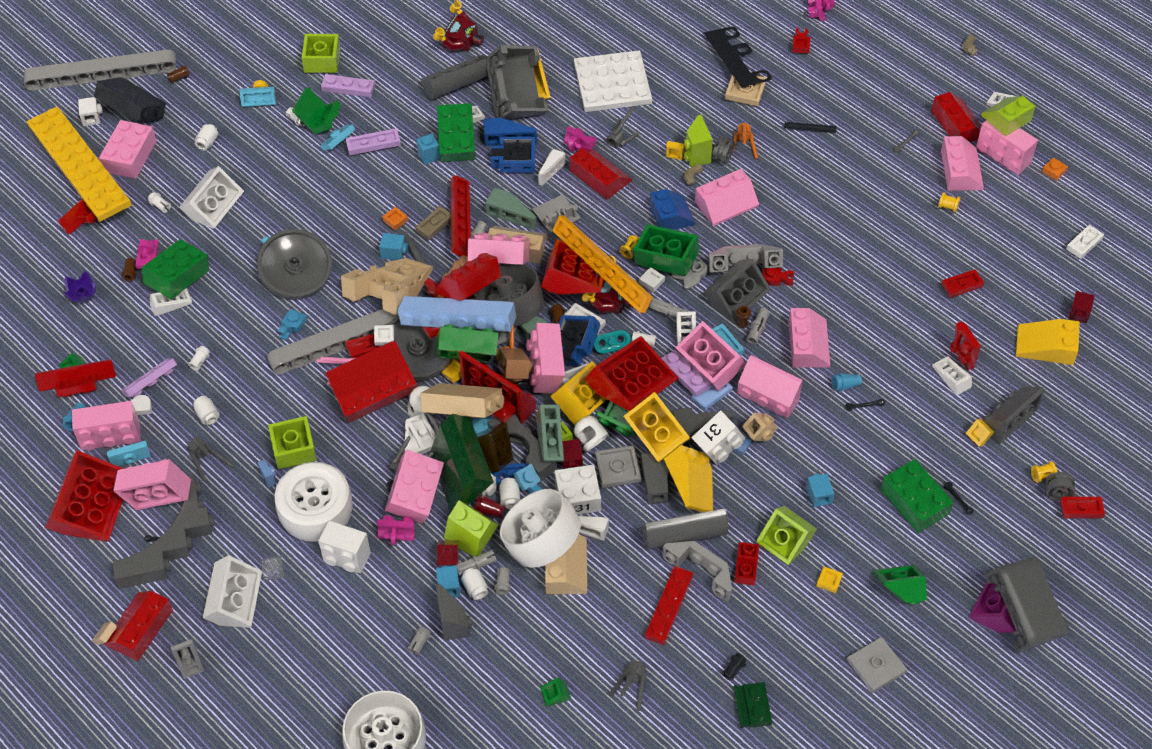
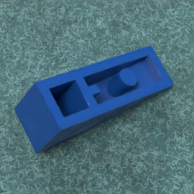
[484,118,537,146]

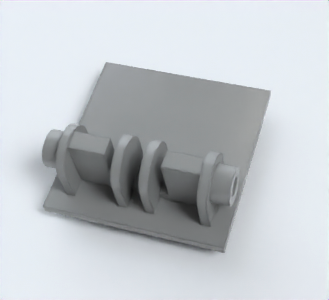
[532,194,581,234]

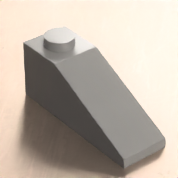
[171,639,204,679]

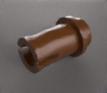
[167,65,190,83]
[121,258,137,281]
[550,304,565,324]
[736,305,751,328]

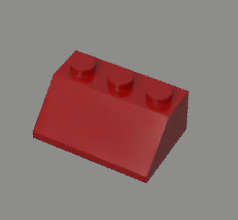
[931,92,982,142]
[570,148,632,200]
[435,253,501,301]
[103,591,173,661]

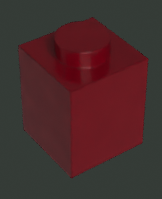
[1068,291,1095,324]
[562,439,583,469]
[437,540,459,565]

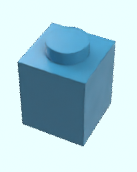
[416,134,440,165]
[379,233,408,260]
[806,474,834,508]
[436,565,461,598]

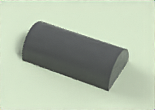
[420,55,488,99]
[641,509,728,550]

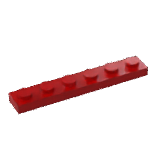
[451,175,471,257]

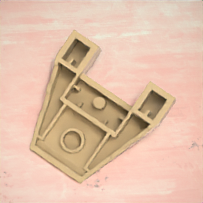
[341,258,433,315]

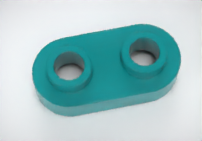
[593,329,631,353]

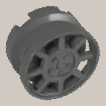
[712,136,735,164]
[1046,472,1075,501]

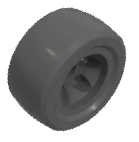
[471,264,544,327]

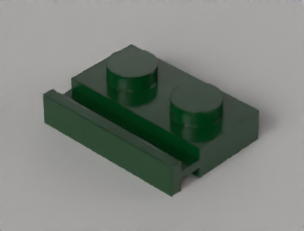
[734,682,772,729]

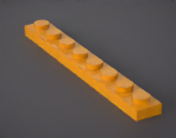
[552,215,653,313]

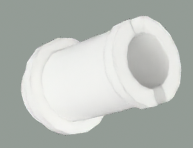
[286,107,305,126]
[148,192,171,213]
[632,331,656,347]
[188,346,210,371]

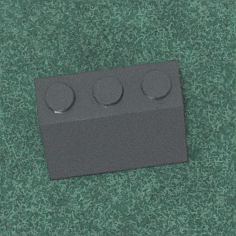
[704,259,771,322]
[983,386,1045,444]

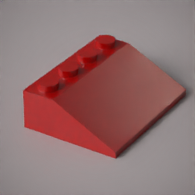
[541,239,603,294]
[584,336,679,411]
[325,340,418,423]
[459,350,536,424]
[45,450,124,542]

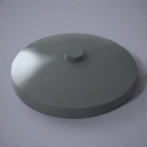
[257,229,332,299]
[379,316,453,381]

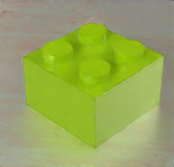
[302,34,341,73]
[268,416,317,469]

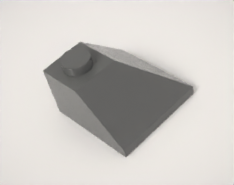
[436,584,472,641]

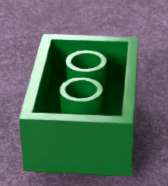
[437,103,476,162]
[633,224,700,276]
[142,239,209,299]
[435,324,498,363]
[880,459,954,533]

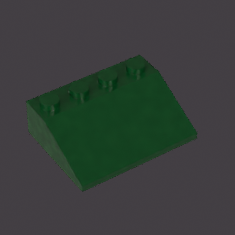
[430,414,494,512]

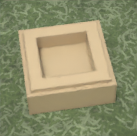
[92,622,117,645]

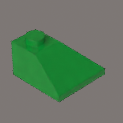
[874,565,927,604]

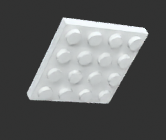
[574,50,652,112]

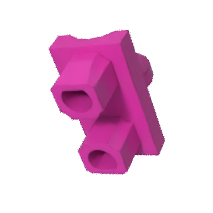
[808,0,835,21]
[563,126,597,152]
[136,239,159,269]
[377,515,415,545]

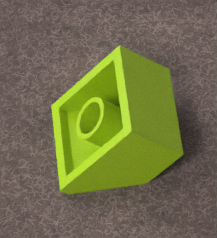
[981,96,1036,136]
[684,115,713,167]
[444,501,498,557]
[756,506,817,565]

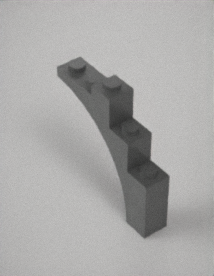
[641,408,733,505]
[113,475,215,589]

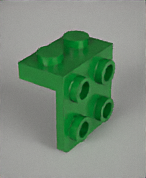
[292,87,342,134]
[595,401,637,437]

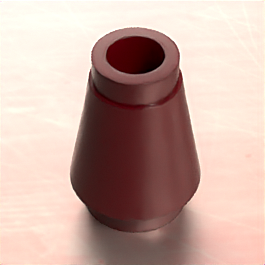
[474,495,505,518]

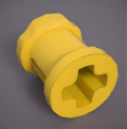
[938,192,961,213]
[619,235,639,259]
[1031,461,1057,483]

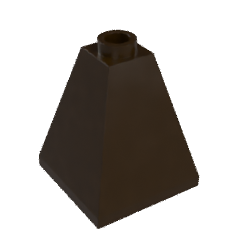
[476,422,514,472]

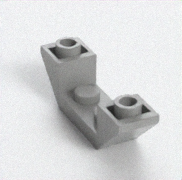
[709,244,783,272]
[663,541,732,602]

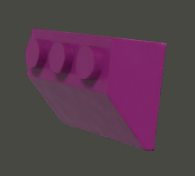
[969,582,1016,633]

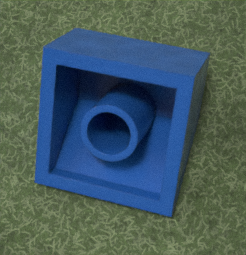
[650,189,695,230]

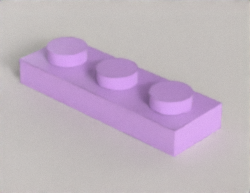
[321,74,375,97]
[346,128,401,155]
[662,350,711,397]
[121,358,177,398]

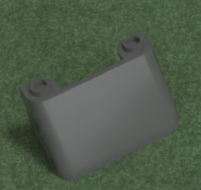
[486,45,548,120]
[984,557,1069,654]

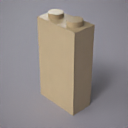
[420,383,504,418]

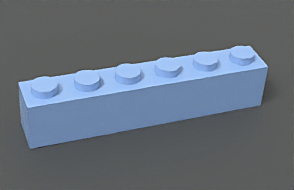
[398,296,516,332]

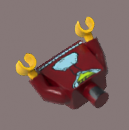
[433,0,484,51]
[582,255,634,314]

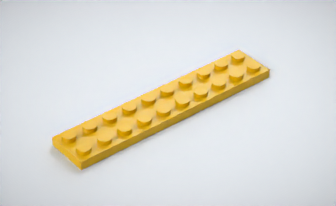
[26,106,132,222]

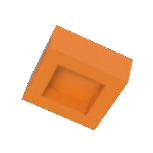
[1042,157,1068,181]
[382,207,408,230]

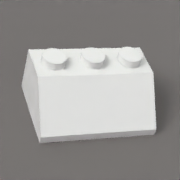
[179,166,244,228]
[203,555,262,628]

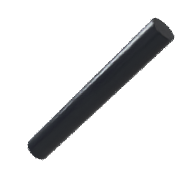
[784,122,837,133]

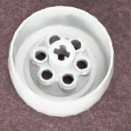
[275,462,353,542]
[500,489,581,568]
[342,691,426,749]

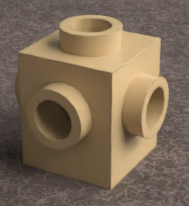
[742,413,778,442]

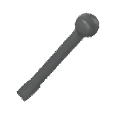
[894,129,919,153]

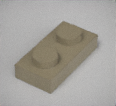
[415,206,451,240]

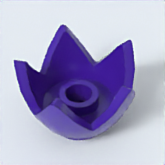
[64,270,96,303]

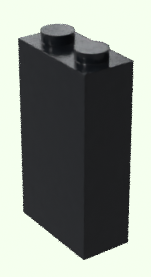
[94,77,166,123]

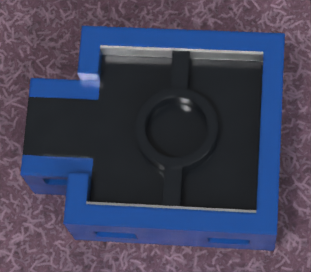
[491,137,536,173]
[559,315,601,366]

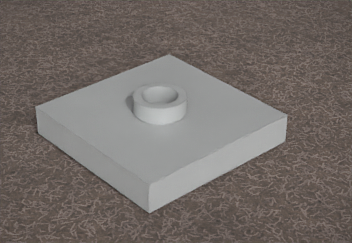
[595,445,641,488]
[847,637,908,693]

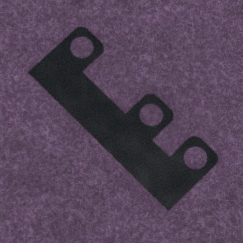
[703,27,772,87]

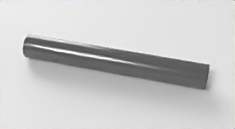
[401,231,427,264]

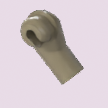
[962,35,978,56]
[683,164,703,185]

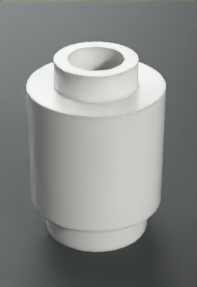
[195,124,218,151]
[194,396,220,425]
[499,478,520,509]
[461,568,488,600]

